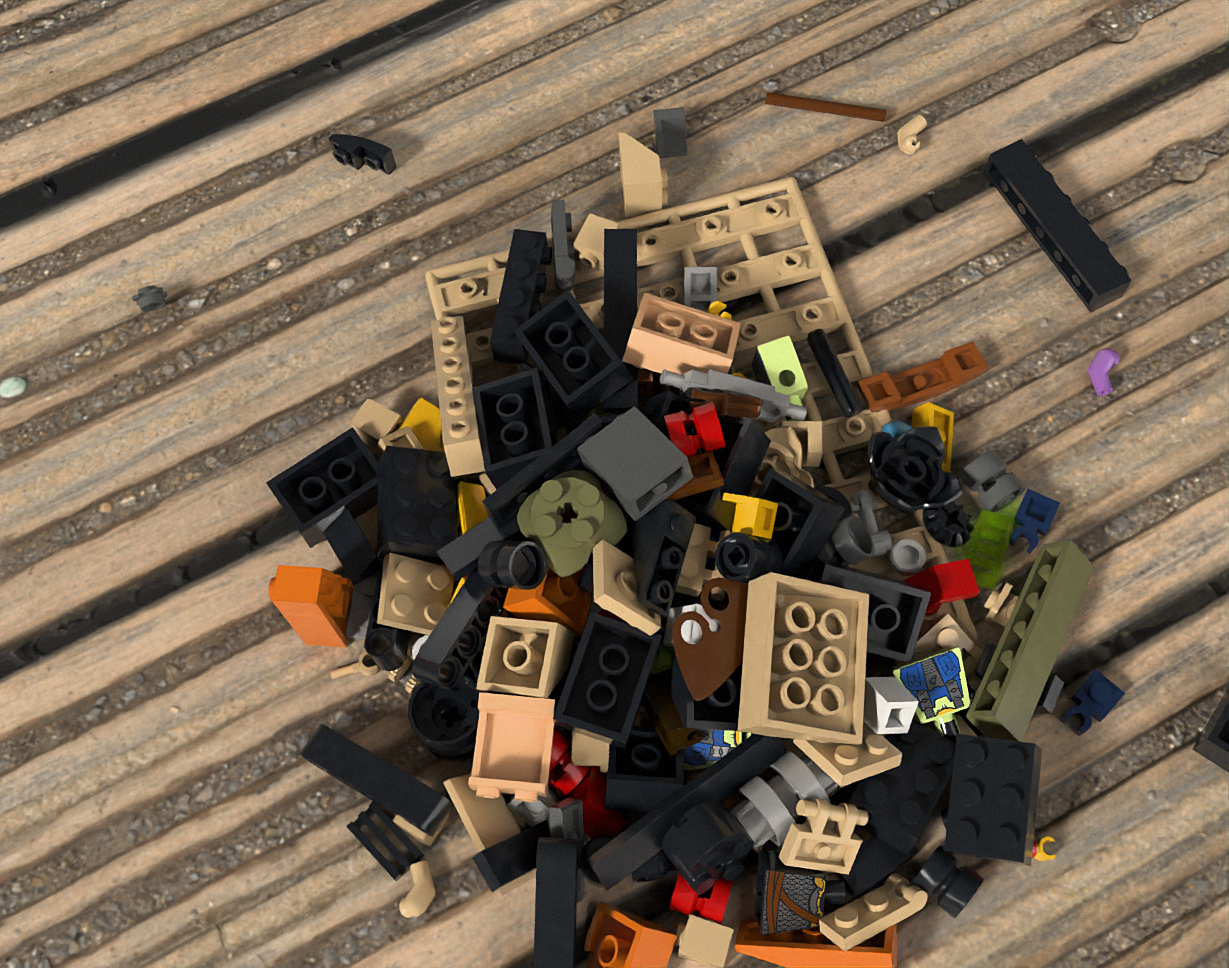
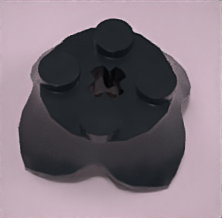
[868,427,963,514]

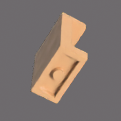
[468,692,557,802]

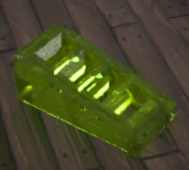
[965,510,1015,590]

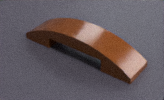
[856,341,989,412]

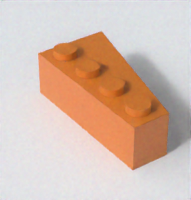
[269,565,354,648]

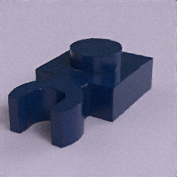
[1009,489,1060,554]
[1060,669,1125,736]

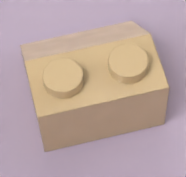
[618,132,668,219]
[476,616,575,699]

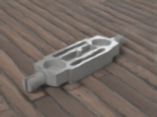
[660,369,807,423]

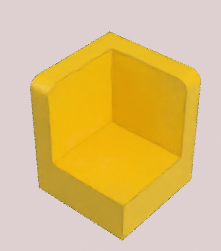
[723,493,778,539]

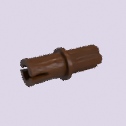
[690,388,762,419]

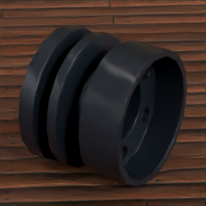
[408,674,481,762]

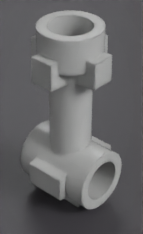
[850,491,892,558]

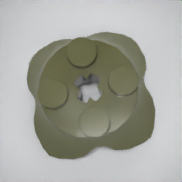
[517,470,627,578]

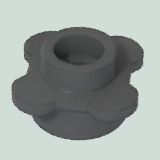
[132,285,167,312]

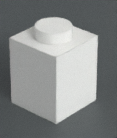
[863,677,919,734]

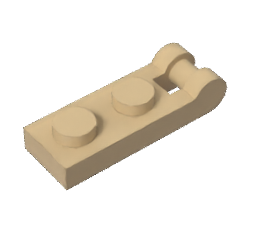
[819,873,928,951]

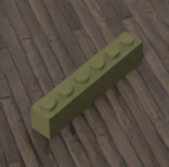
[966,541,1095,742]

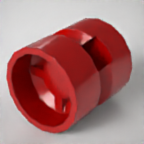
[664,402,726,458]
[548,727,591,797]
[669,873,733,925]

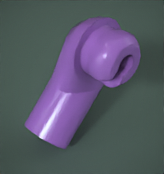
[1088,348,1120,396]

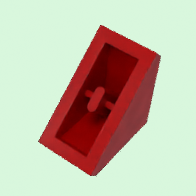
[564,766,628,838]

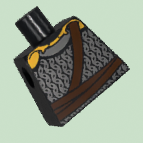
[755,850,846,935]

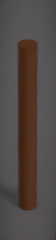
[765,92,886,122]

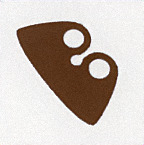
[672,577,748,701]

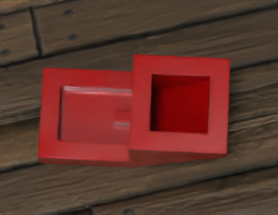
[903,558,980,615]

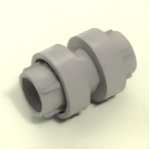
[730,751,839,849]

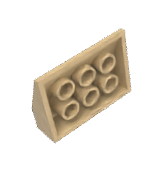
[738,572,869,745]

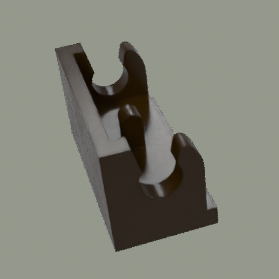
[641,668,704,756]

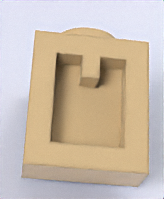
[984,582,1019,632]

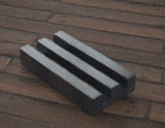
[346,801,424,882]

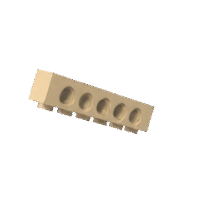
[431,315,485,477]

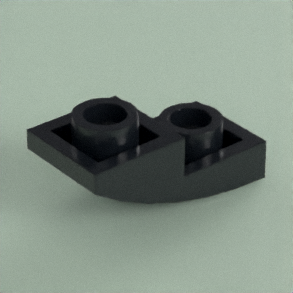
[329,134,396,175]
[835,835,919,900]

